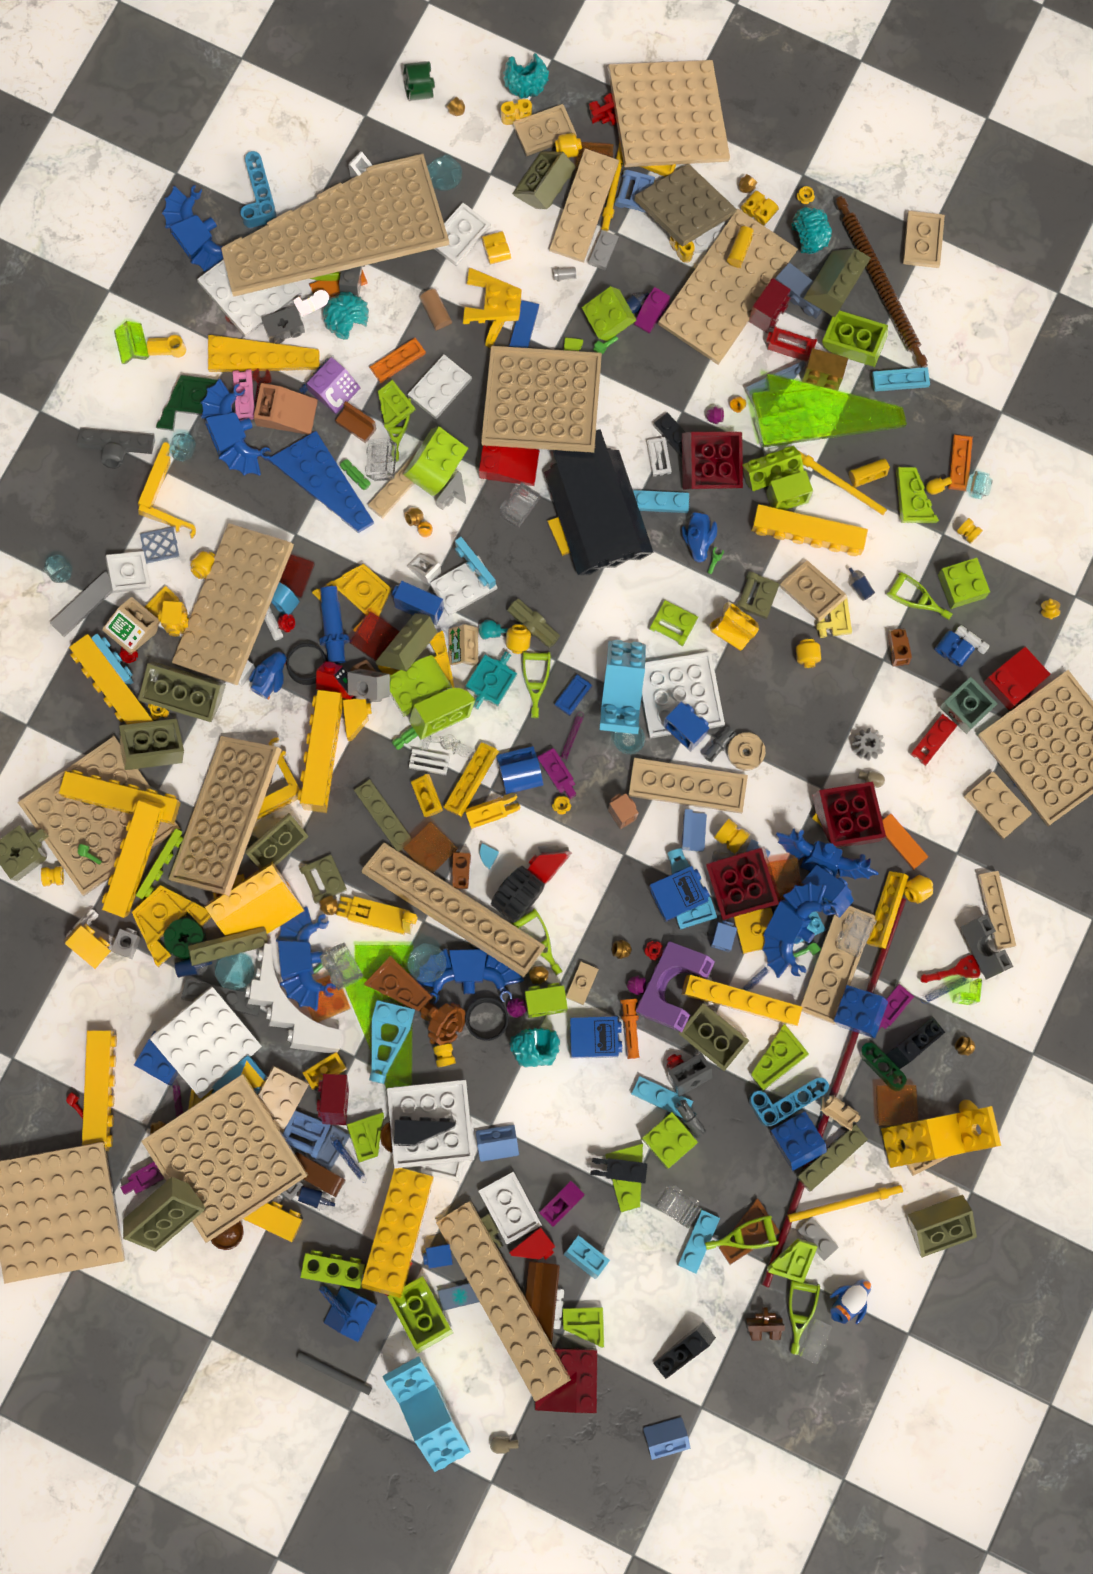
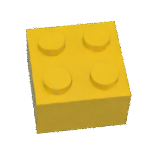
[64,923,111,969]

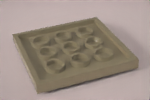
[634,164,737,247]

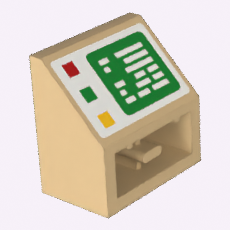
[103,597,160,654]

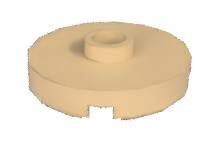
[727,732,766,771]

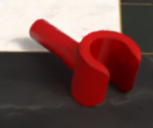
[66,1092,83,1119]

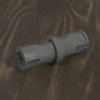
[703,727,736,763]
[675,1099,706,1138]

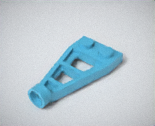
[667,848,717,930]
[369,1000,415,1084]

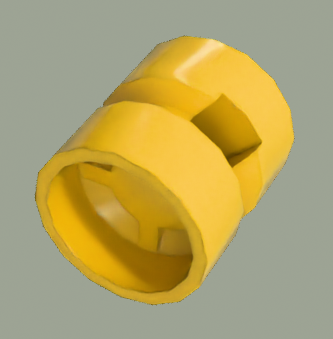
[714,819,750,854]

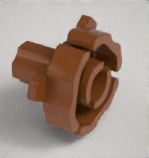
[420,1003,465,1045]

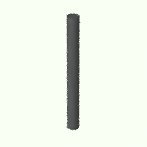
[296,1352,372,1395]

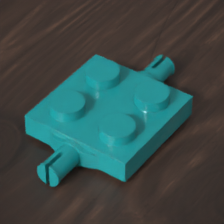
[465,651,517,710]

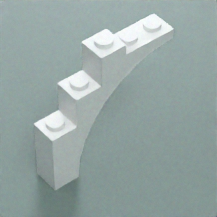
[245,943,341,1054]

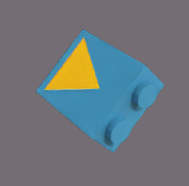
[212,1055,267,1094]

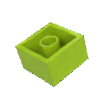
[582,286,636,341]
[766,470,813,510]
[938,558,990,609]
[525,983,568,1018]
[641,1112,698,1169]

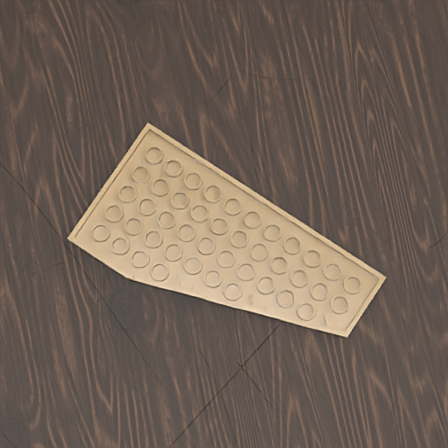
[221,154,450,297]

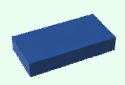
[555,675,592,716]

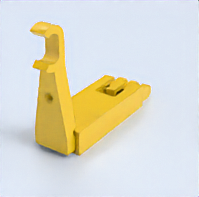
[138,442,196,539]
[256,737,299,821]
[336,896,418,935]

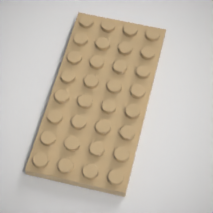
[658,209,798,365]
[172,523,294,685]
[168,736,282,896]

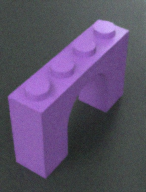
[636,941,715,1032]

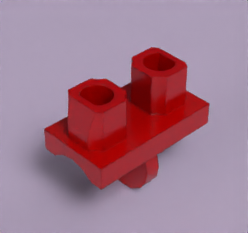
[589,93,616,126]

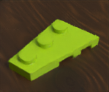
[896,467,939,523]
[751,1024,809,1091]
[605,1144,643,1212]

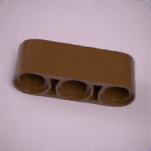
[295,1152,346,1197]

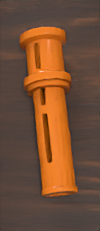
[620,999,640,1059]

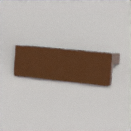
[526,1262,560,1345]

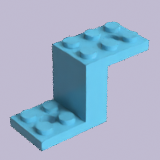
[600,640,646,734]
[383,1356,470,1472]

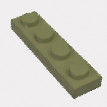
[354,780,414,852]
[188,927,268,966]
[796,1124,868,1192]

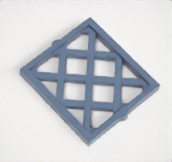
[140,527,180,564]

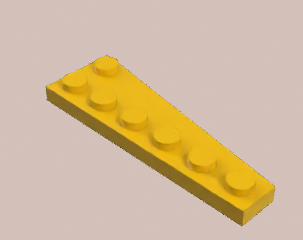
[208,335,320,372]

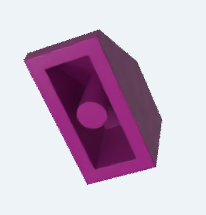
[634,287,670,334]
[539,1181,585,1227]

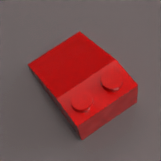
[479,445,540,486]
[984,646,1051,710]

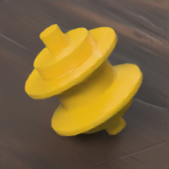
[1041,598,1060,619]

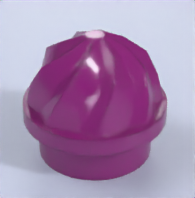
[706,406,724,424]
[627,975,646,995]
[507,998,526,1018]

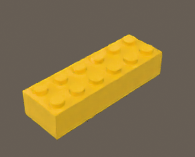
[298,690,343,813]
[361,1168,434,1298]

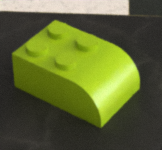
[822,310,888,367]
[403,426,468,496]
[390,655,453,717]
[409,688,475,740]
[387,1276,454,1354]

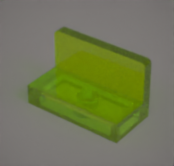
[114,321,149,364]
[952,978,982,1006]

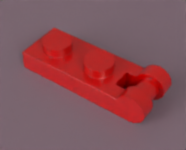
[910,714,958,766]

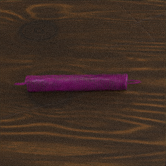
[560,712,584,764]
[172,1080,183,1118]

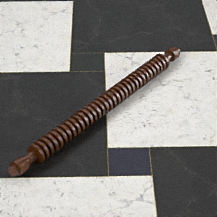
[836,196,928,368]

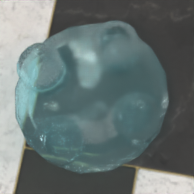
[427,155,462,191]
[408,943,446,983]
[215,953,254,990]

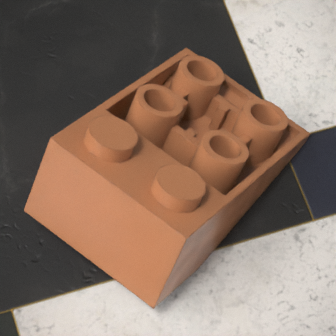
[254,383,318,435]

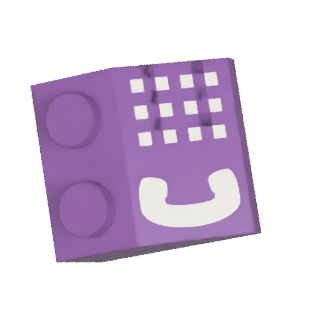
[307,357,361,414]

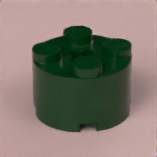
[403,61,435,101]
[164,918,206,960]

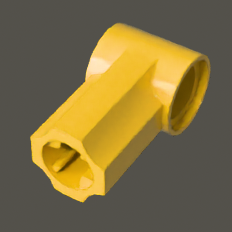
[147,335,186,358]

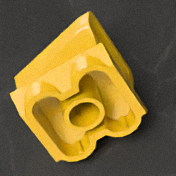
[710,601,759,651]

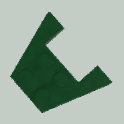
[156,375,218,431]

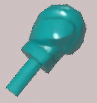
[479,619,509,640]

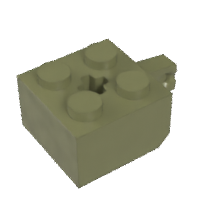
[0,825,49,881]

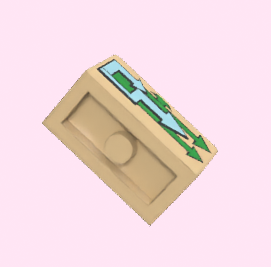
[449,624,478,666]

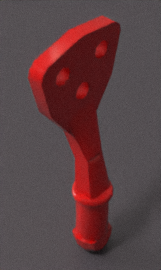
[920,955,980,983]

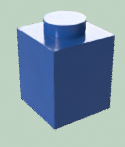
[423,1244,453,1269]

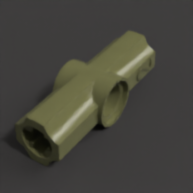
[507,599,560,648]

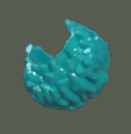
[503,53,549,99]
[791,207,832,254]
[323,292,369,340]
[510,1028,560,1068]

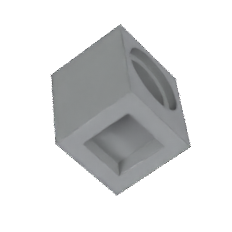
[111,928,141,959]

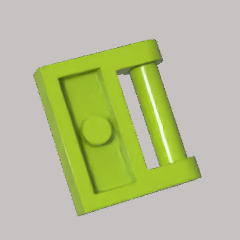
[649,600,698,646]

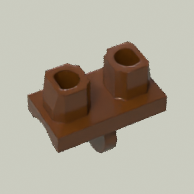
[746,1307,785,1341]

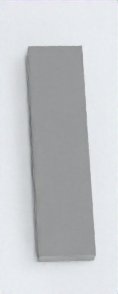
[50,571,112,637]

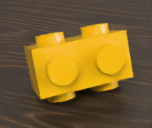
[158,601,190,636]

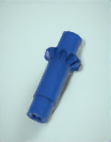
[319,586,350,664]

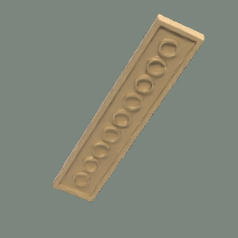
[362,843,545,977]
[436,1201,571,1402]

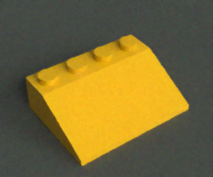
[205,862,304,936]

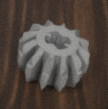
[852,728,885,761]

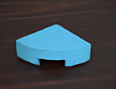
[480,843,499,870]

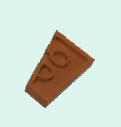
[364,956,433,1011]
[719,1198,780,1265]

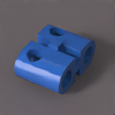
[934,631,975,667]

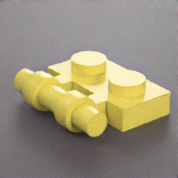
[816,598,852,638]

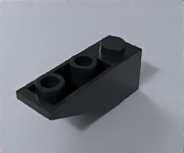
[886,1017,945,1069]
[394,1116,455,1146]
[653,1322,716,1379]

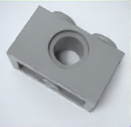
[348,669,390,702]

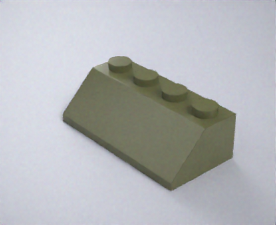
[803,249,871,317]
[138,662,226,722]
[123,1177,205,1252]

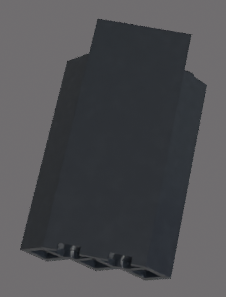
[544,429,654,575]

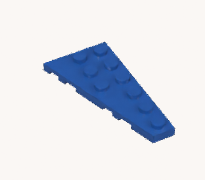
[268,431,374,533]

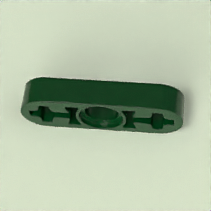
[860,1043,907,1091]

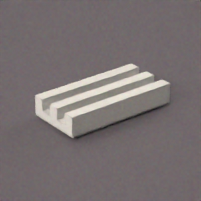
[647,437,672,477]
[409,749,450,776]

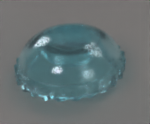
[613,726,646,755]

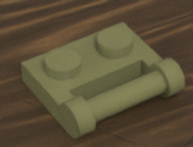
[736,572,780,619]
[299,855,347,904]

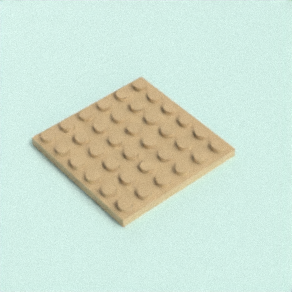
[608,60,730,167]
[482,346,602,452]
[977,670,1093,826]
[18,736,180,896]
[141,1074,308,1243]
[0,1141,125,1284]

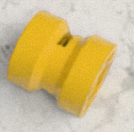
[956,518,983,544]
[41,866,64,887]
[433,1044,456,1067]

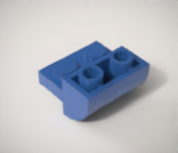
[497,746,543,794]

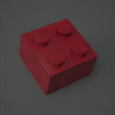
[749,278,791,333]
[317,1074,349,1125]

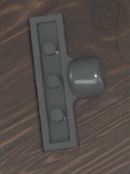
[77,428,155,469]
[181,979,261,1017]

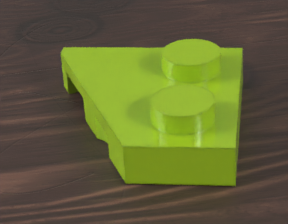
[378,380,416,432]
[346,1112,384,1163]
[767,1238,818,1283]
[563,1307,604,1348]

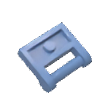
[614,170,655,213]
[283,1111,330,1158]

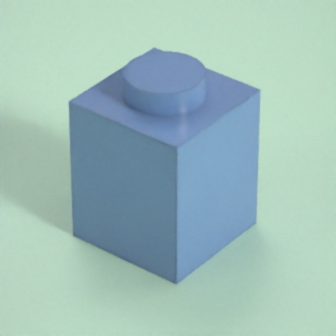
[711,921,737,952]

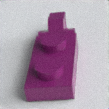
[537,748,576,800]
[878,984,914,1031]
[120,1162,165,1195]

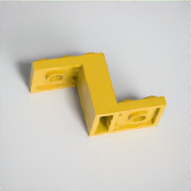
[881,1106,1001,1168]

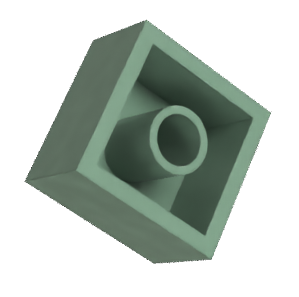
[940,677,998,734]

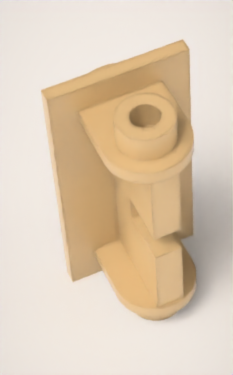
[820,1095,860,1131]

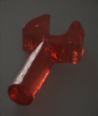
[252,368,272,403]

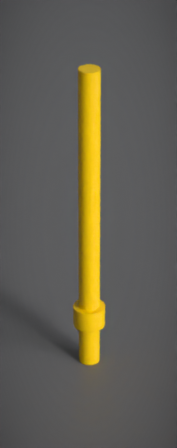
[601,142,623,231]
[798,450,887,515]
[787,1185,903,1222]

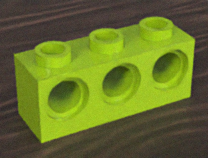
[742,445,804,491]
[300,1250,366,1289]

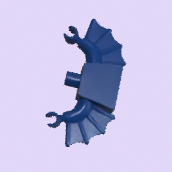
[162,185,225,271]
[201,378,272,476]
[776,828,879,879]
[762,881,837,978]
[276,906,336,1011]
[416,949,524,1004]

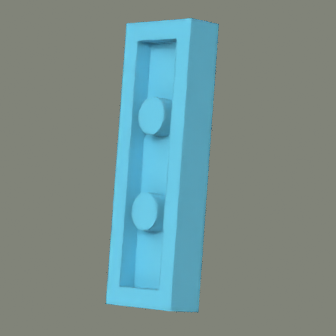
[872,367,930,392]
[633,490,689,513]
[455,537,496,590]
[91,634,134,687]
[631,1076,693,1119]
[678,1210,720,1274]

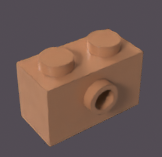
[608,794,639,829]

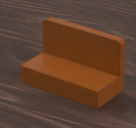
[335,401,377,443]

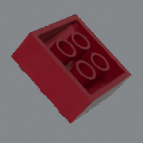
[682,432,743,490]
[812,781,886,847]
[706,846,781,920]
[535,1348,597,1413]

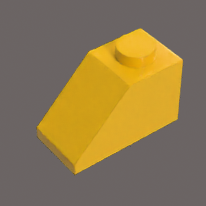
[343,699,372,741]

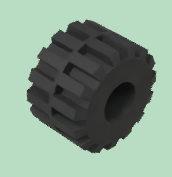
[490,866,545,923]

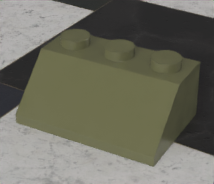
[512,151,576,209]
[376,613,437,671]
[119,719,184,770]
[245,813,309,869]
[678,1002,749,1071]
[907,1194,977,1258]

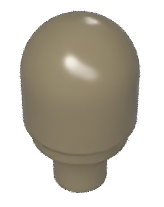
[858,771,885,788]
[490,1436,519,1454]

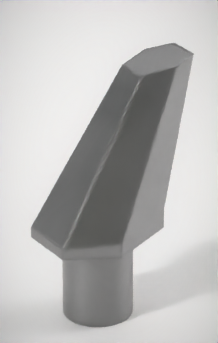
[538,845,569,853]

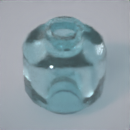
[169,433,196,461]
[966,471,993,500]
[44,555,73,583]

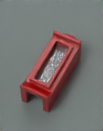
[766,326,817,362]

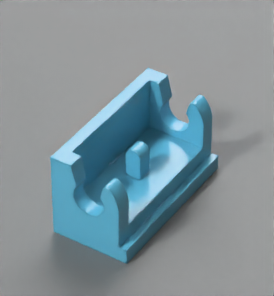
[563,1235,610,1279]

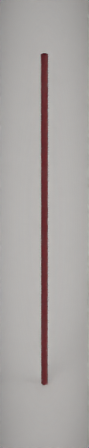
[762,898,906,1288]

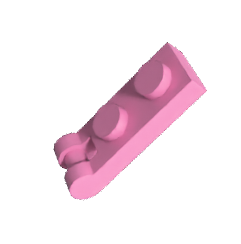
[233,369,255,421]

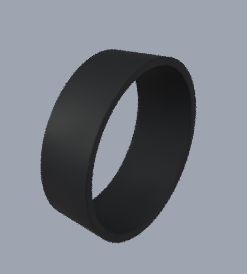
[287,643,328,685]
[465,997,509,1041]

